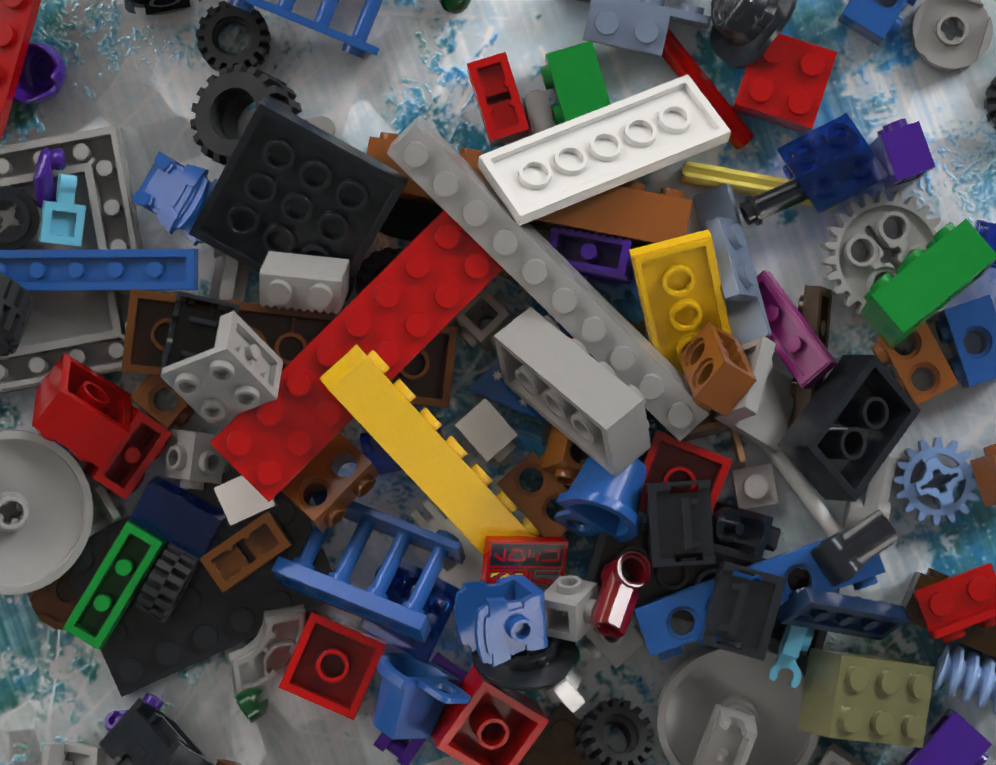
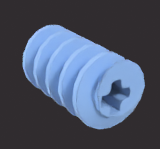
[932,644,996,714]

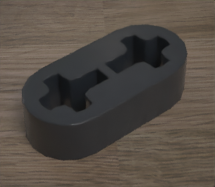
[380,198,444,241]

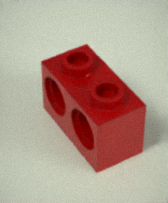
[467,52,530,147]

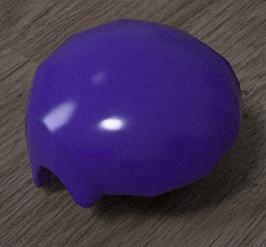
[13,41,67,105]

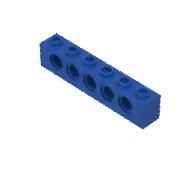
[633,531,886,661]

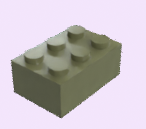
[797,648,935,748]

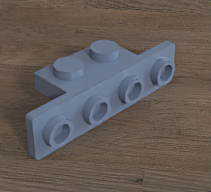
[576,0,711,57]
[693,184,771,345]

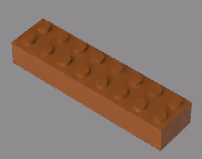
[366,132,693,248]

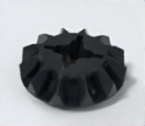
[0,185,41,250]

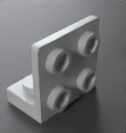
[161,311,283,423]
[714,336,795,454]

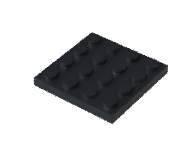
[189,97,409,282]

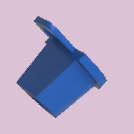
[554,456,647,542]
[372,652,471,740]

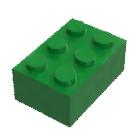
[860,219,996,349]

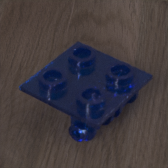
[777,113,889,214]
[361,559,461,663]

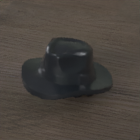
[710,0,797,69]
[471,636,577,691]

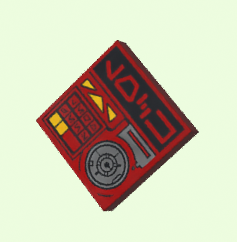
[480,536,568,591]

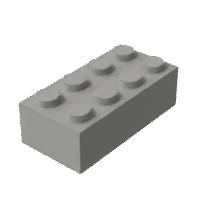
[494,307,651,477]

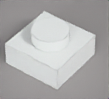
[731,463,779,509]

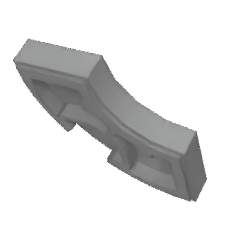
[228,604,306,695]

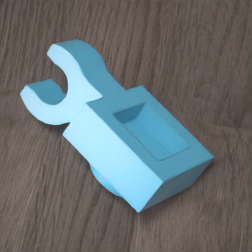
[39,173,86,247]
[768,625,814,688]

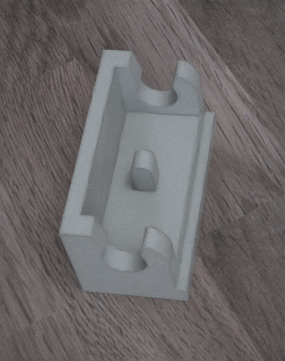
[692,704,757,765]

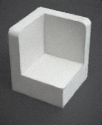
[214,475,278,526]

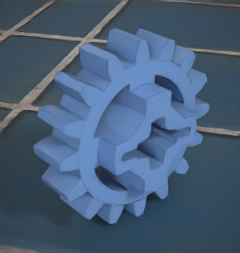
[893,437,979,525]

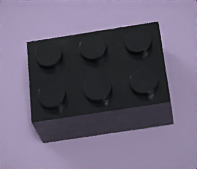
[777,355,921,502]

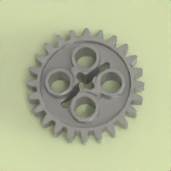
[820,190,941,316]

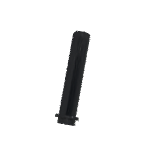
[739,154,863,226]

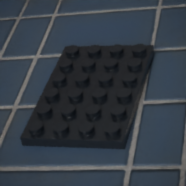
[66,468,333,697]

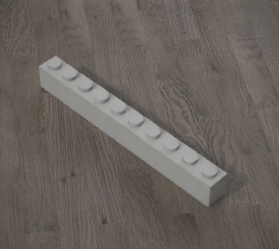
[387,115,710,441]

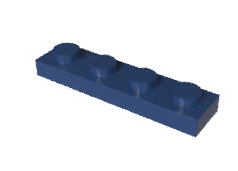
[777,587,910,640]

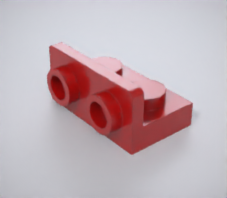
[912,562,996,643]

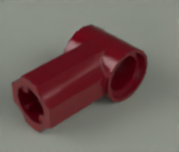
[588,551,651,638]

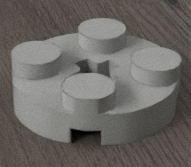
[910,0,993,71]

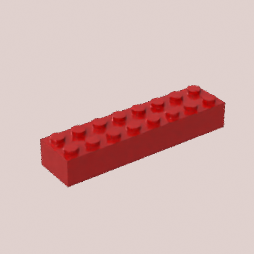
[209,210,503,502]

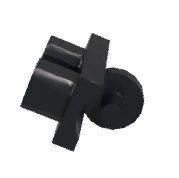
[712,502,781,557]

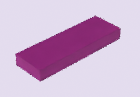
[757,270,838,390]

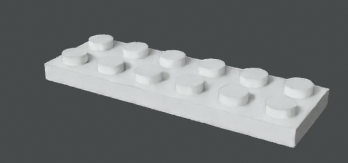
[477,74,731,226]

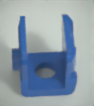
[131,151,218,246]
[454,574,548,667]

